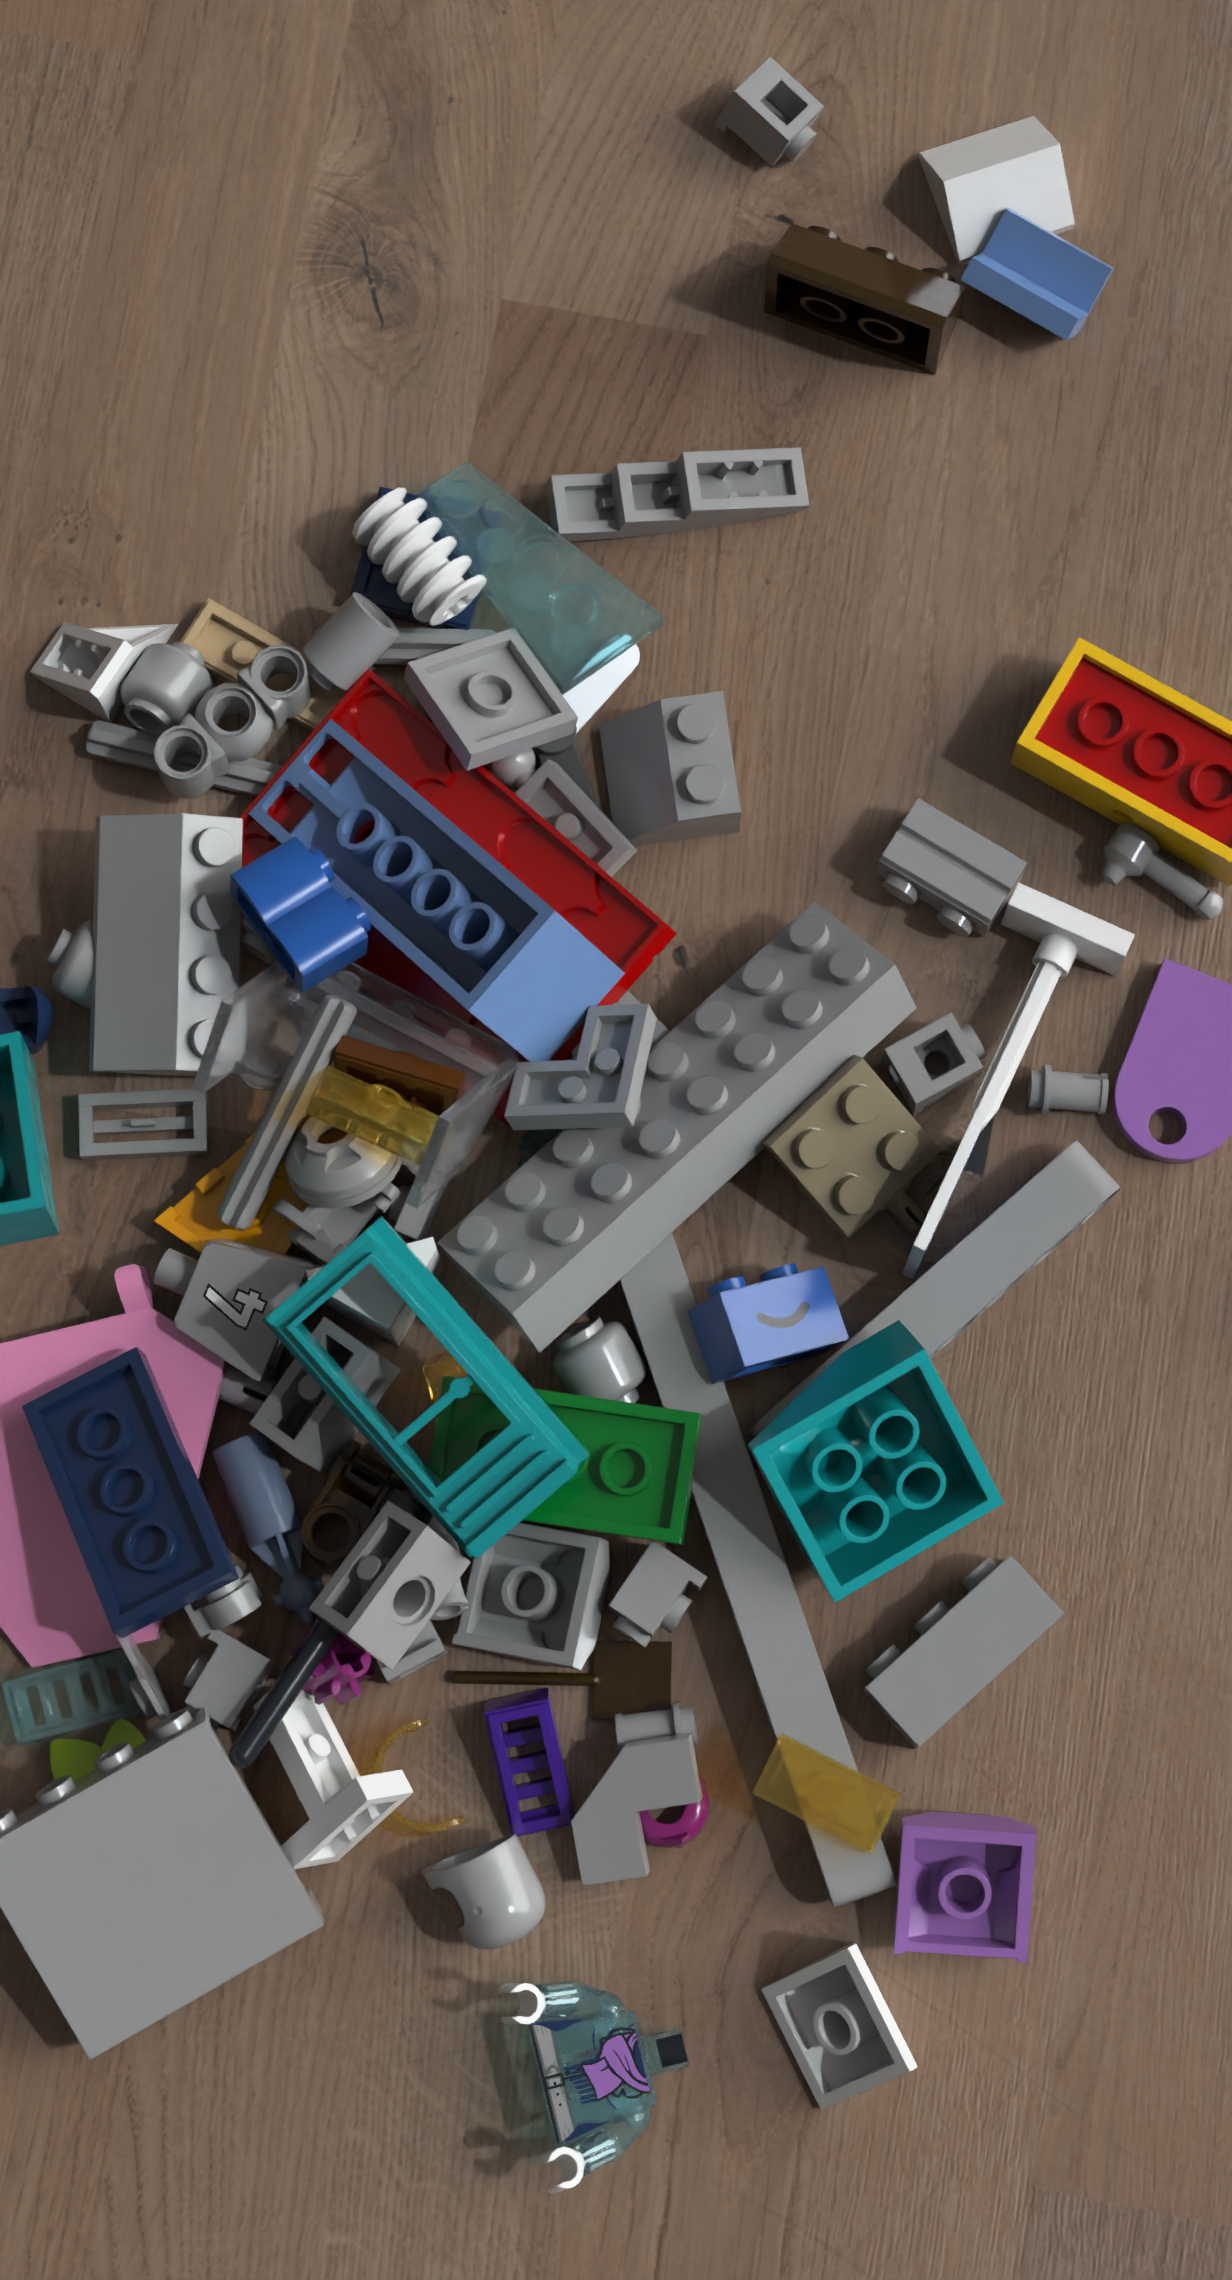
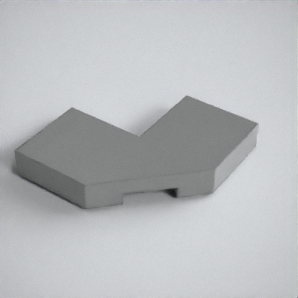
[571,1733,703,1886]

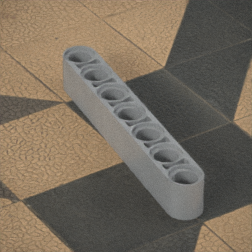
[749,1141,1121,1438]

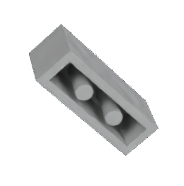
[863,1555,1065,1749]

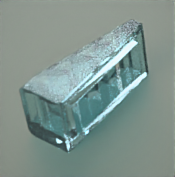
[2,1650,144,1747]

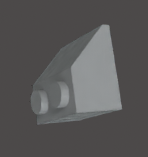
[599,691,741,846]

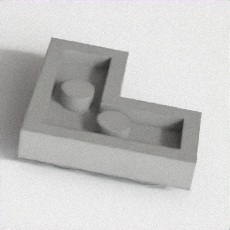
[504,1004,657,1130]

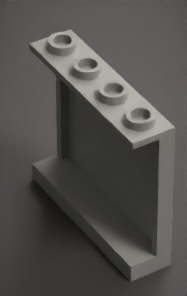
[0,1707,324,2060]

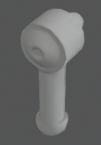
[1101,822,1223,920]

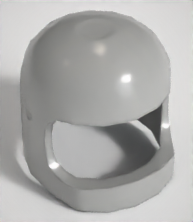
[421,1833,546,1950]

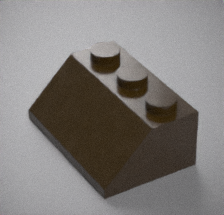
[764,223,965,375]

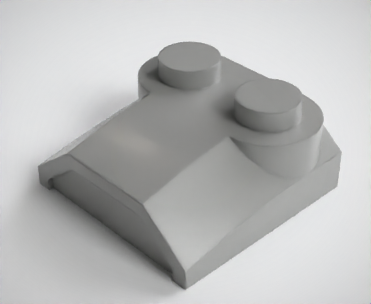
[452,1523,611,1670]

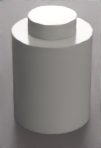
[303,592,400,691]

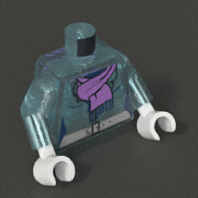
[499,1981,690,2194]

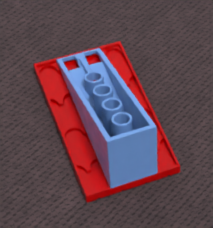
[239,669,677,1127]

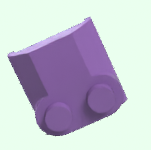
[894,1812,1036,1963]

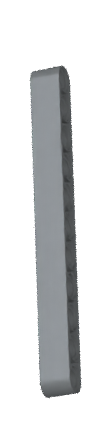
[618,1232,896,1908]

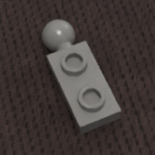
[486,748,638,877]

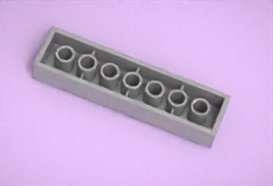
[437,902,917,1353]

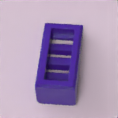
[484,1688,575,1837]

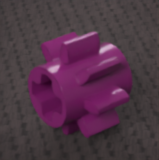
[290,1629,374,1705]

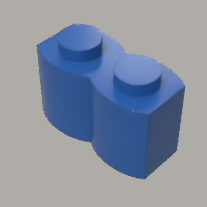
[230,836,371,993]

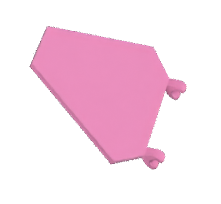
[0,1264,227,1668]

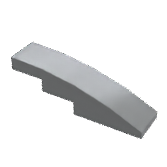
[545,447,810,543]

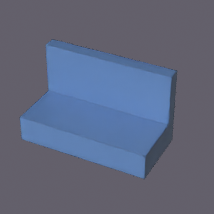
[960,208,1114,341]

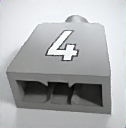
[154,1239,321,1382]

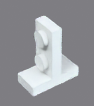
[253,1689,413,1869]

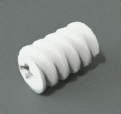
[352,487,487,626]

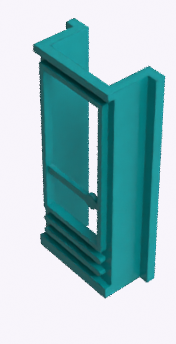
[262,1216,590,1559]

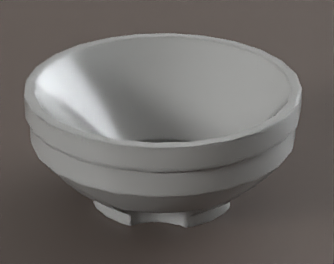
[285,1106,403,1209]

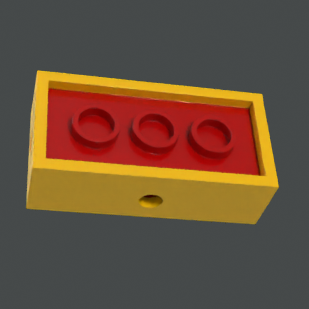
[1010,637,1232,886]

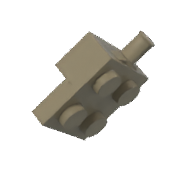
[761,1055,941,1238]

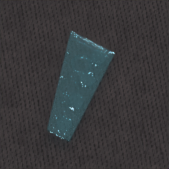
[416,461,664,695]

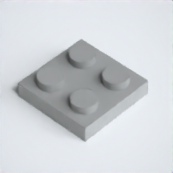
[403,627,578,771]

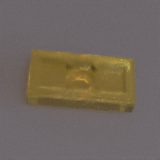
[306,1065,446,1167]
[752,1733,901,1854]

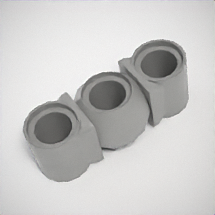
[154,645,311,799]

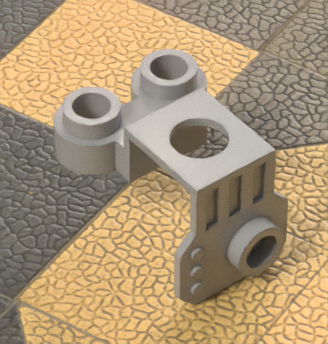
[115,1564,263,1720]

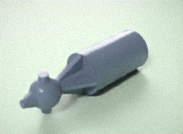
[212,1432,324,1625]

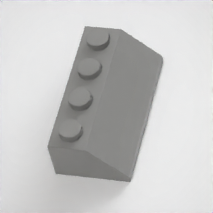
[89,813,243,1078]

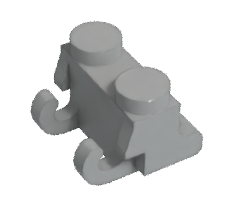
[272,1183,400,1267]

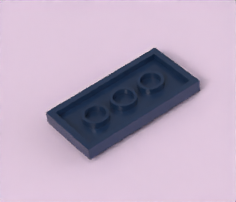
[22,1347,239,1638]

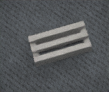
[78,1088,210,1161]

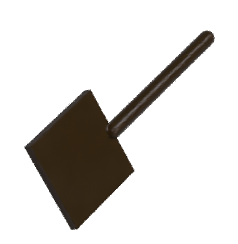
[450,1640,672,1720]

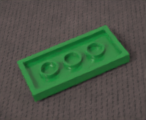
[423,1375,703,1545]

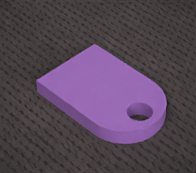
[1112,958,1232,1164]

